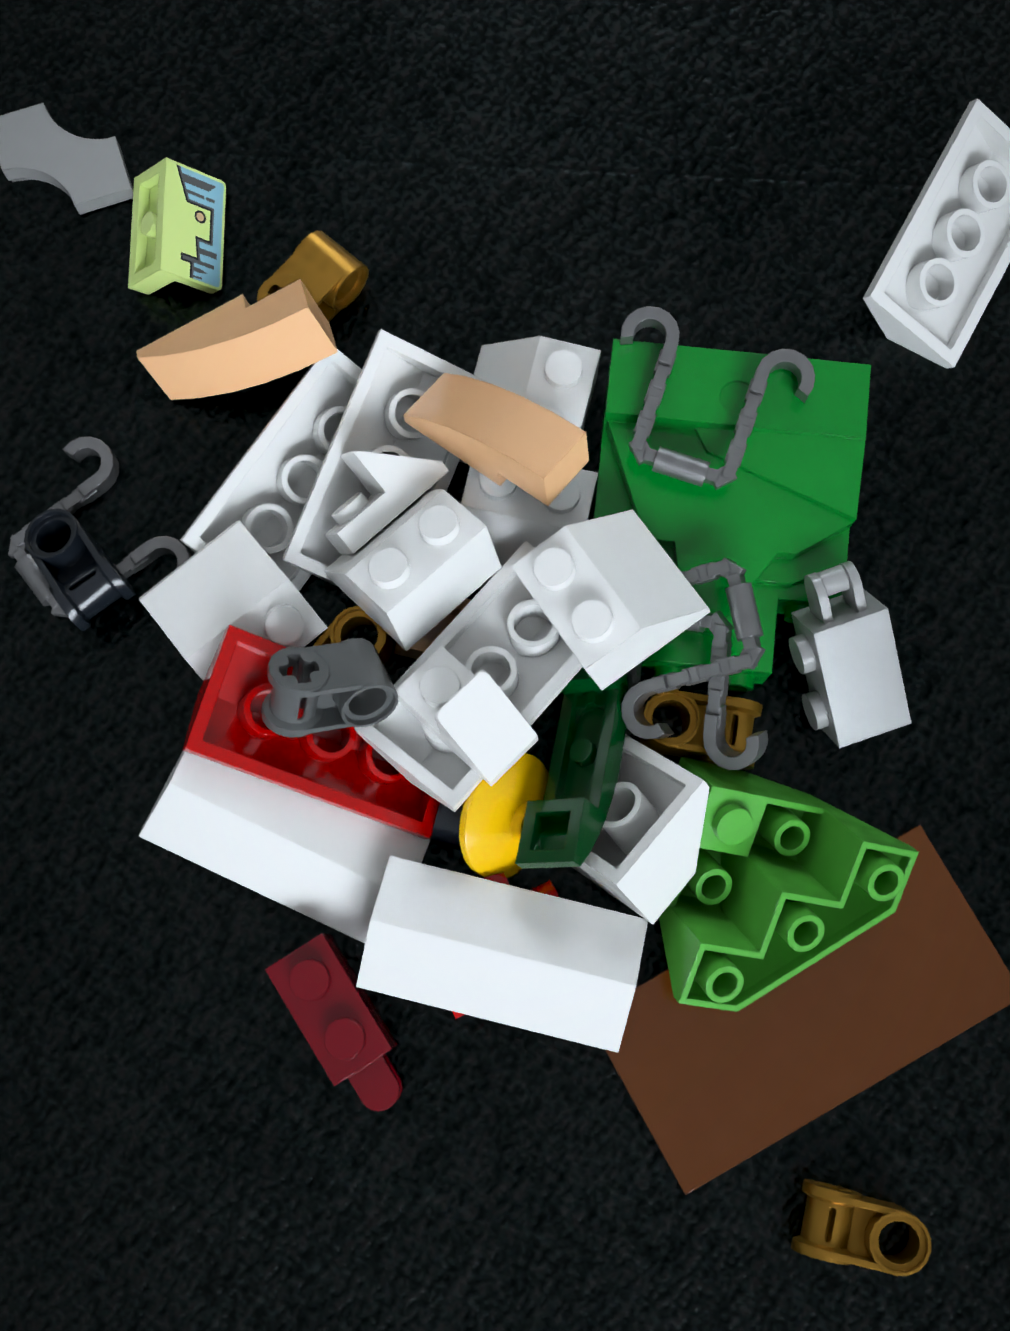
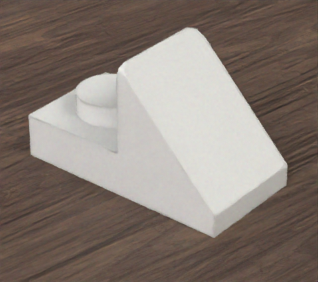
[325,451,449,554]
[396,646,539,787]

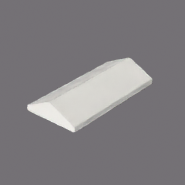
[863,99,1010,369]
[282,329,489,586]
[180,349,362,591]
[354,541,582,812]
[139,751,432,943]
[356,856,648,1053]

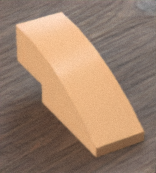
[136,279,338,400]
[403,373,589,506]

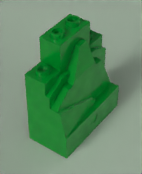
[592,339,871,692]

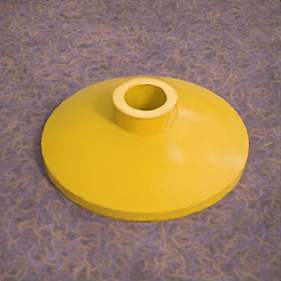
[459,753,549,878]

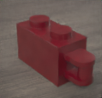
[265,933,402,1111]

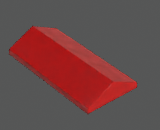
[182,625,440,839]

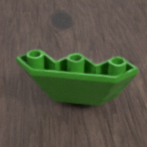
[659,757,919,1012]

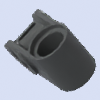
[261,638,398,737]

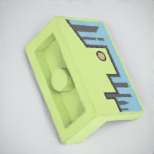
[128,157,226,295]

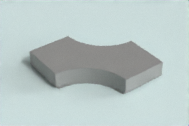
[0,103,133,215]

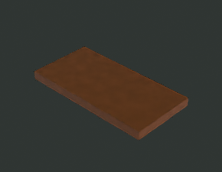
[604,825,1010,1195]

